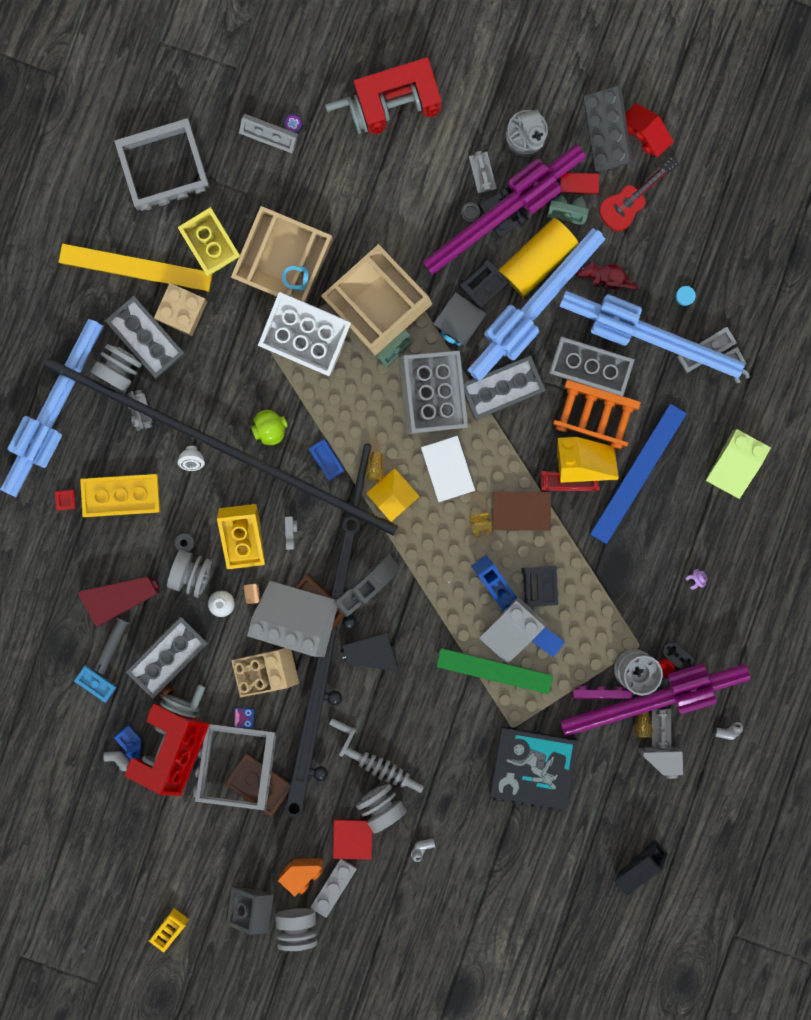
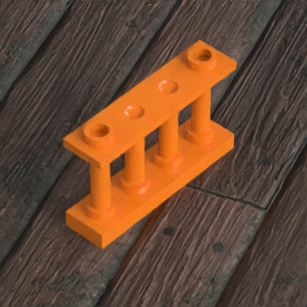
[552,380,641,449]

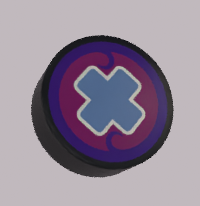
[283,114,303,133]

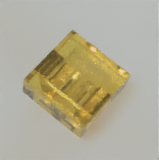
[470,512,492,537]

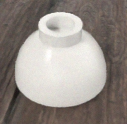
[178,446,205,471]
[208,590,235,617]

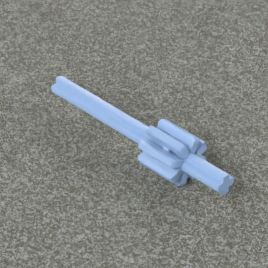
[467,228,605,381]
[560,291,745,378]
[0,319,104,497]

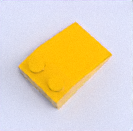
[557,437,619,483]
[217,504,265,569]

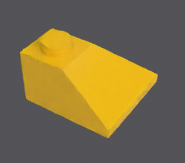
[366,468,420,522]

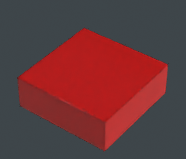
[55,490,77,511]

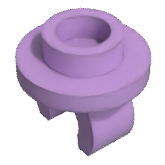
[686,569,707,589]

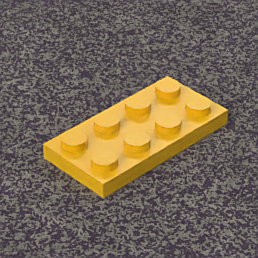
[80,474,160,517]

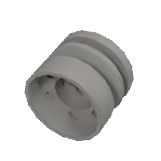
[506,110,548,157]
[90,344,142,392]
[167,549,212,598]
[614,649,663,696]
[356,783,407,833]
[275,908,318,951]

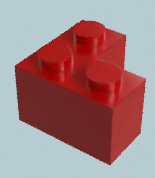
[625,103,674,157]

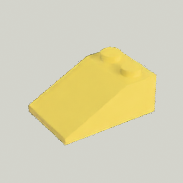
[178,207,240,277]

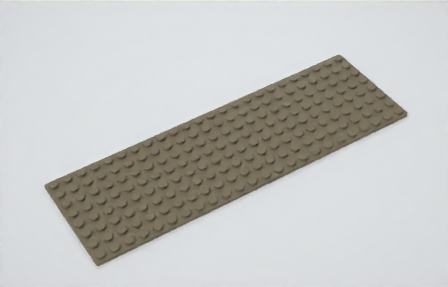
[270,303,640,728]

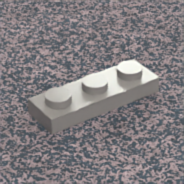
[239,114,298,153]
[677,327,737,373]
[310,859,357,918]

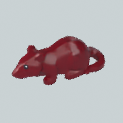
[575,262,638,291]

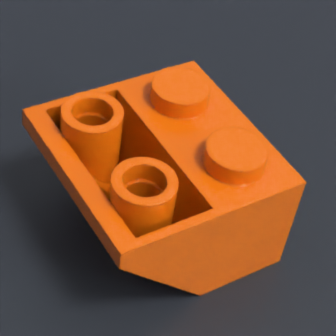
[278,858,323,897]

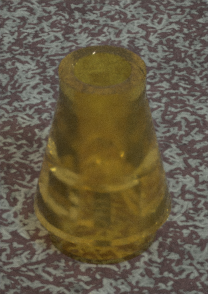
[365,452,384,481]
[634,711,653,738]

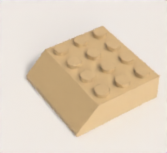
[231,206,333,302]
[321,244,432,356]

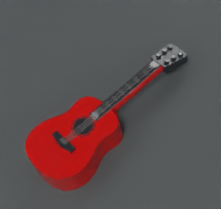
[599,156,679,232]

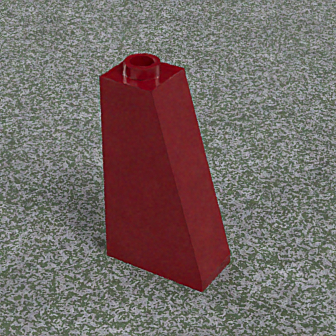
[78,576,160,627]

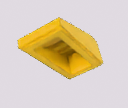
[149,908,189,952]

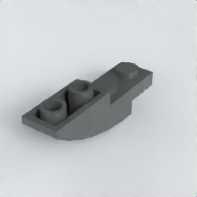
[334,553,400,617]

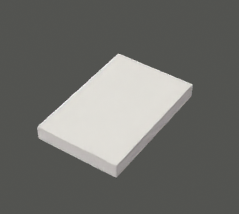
[421,436,475,502]

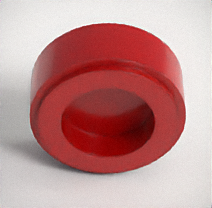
[658,659,675,678]

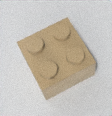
[154,283,208,336]

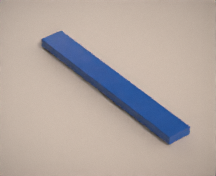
[590,404,687,544]

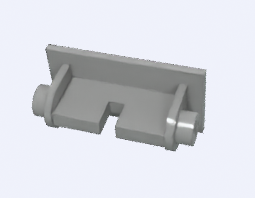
[469,151,497,193]
[127,390,153,431]
[652,709,671,749]

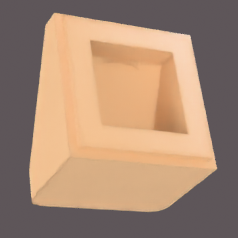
[244,583,261,604]

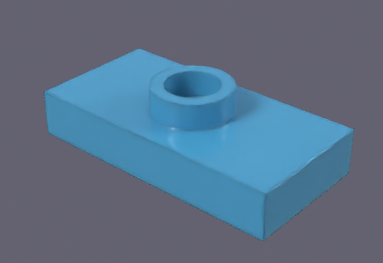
[74,665,117,703]

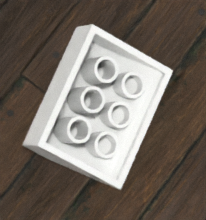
[258,292,351,376]

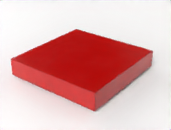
[333,819,372,860]

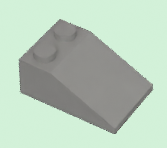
[479,597,546,664]

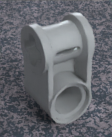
[518,109,546,150]

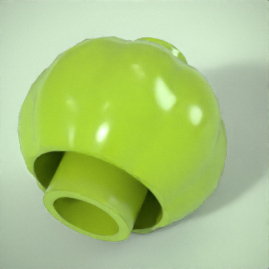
[251,410,288,446]

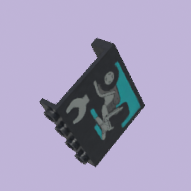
[489,726,578,812]

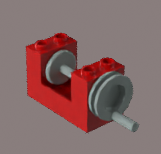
[325,57,442,135]
[124,685,210,796]

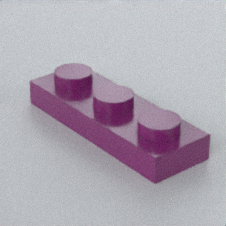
[572,686,632,700]

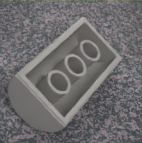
[549,337,635,396]

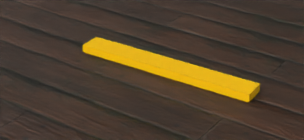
[59,244,213,292]

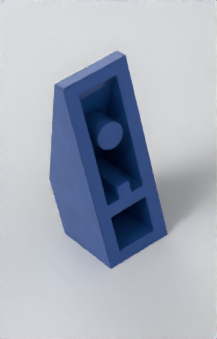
[471,555,517,612]

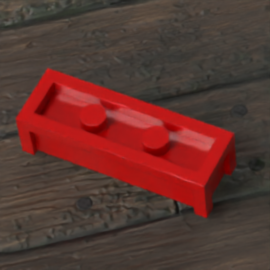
[541,471,600,491]

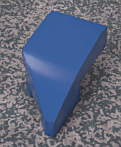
[114,724,141,759]

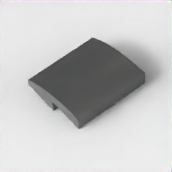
[434,292,487,346]

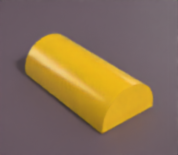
[499,218,579,299]

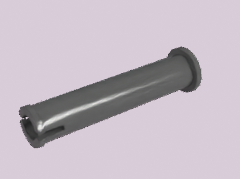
[94,616,130,674]

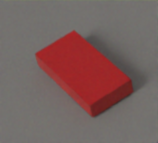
[560,173,599,194]

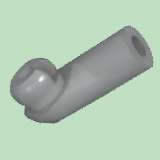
[715,722,743,740]
[104,751,130,771]
[411,838,435,862]

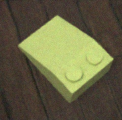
[705,429,771,499]

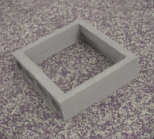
[114,118,210,211]
[193,724,277,810]

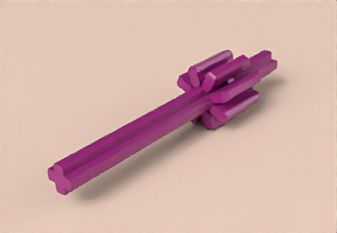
[422,144,586,275]
[561,664,751,737]

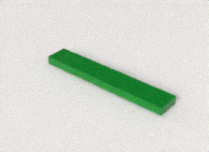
[436,648,553,694]

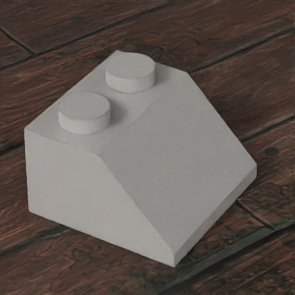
[638,746,683,779]

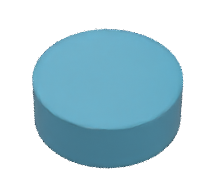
[675,286,696,306]

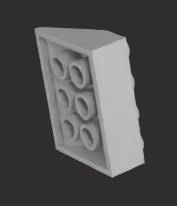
[399,351,468,435]
[247,581,338,657]

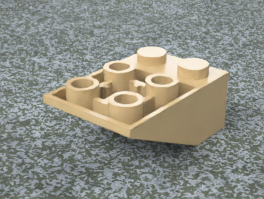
[231,648,299,697]

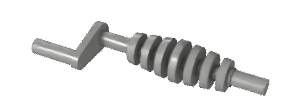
[329,718,424,793]

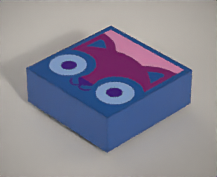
[234,707,255,728]

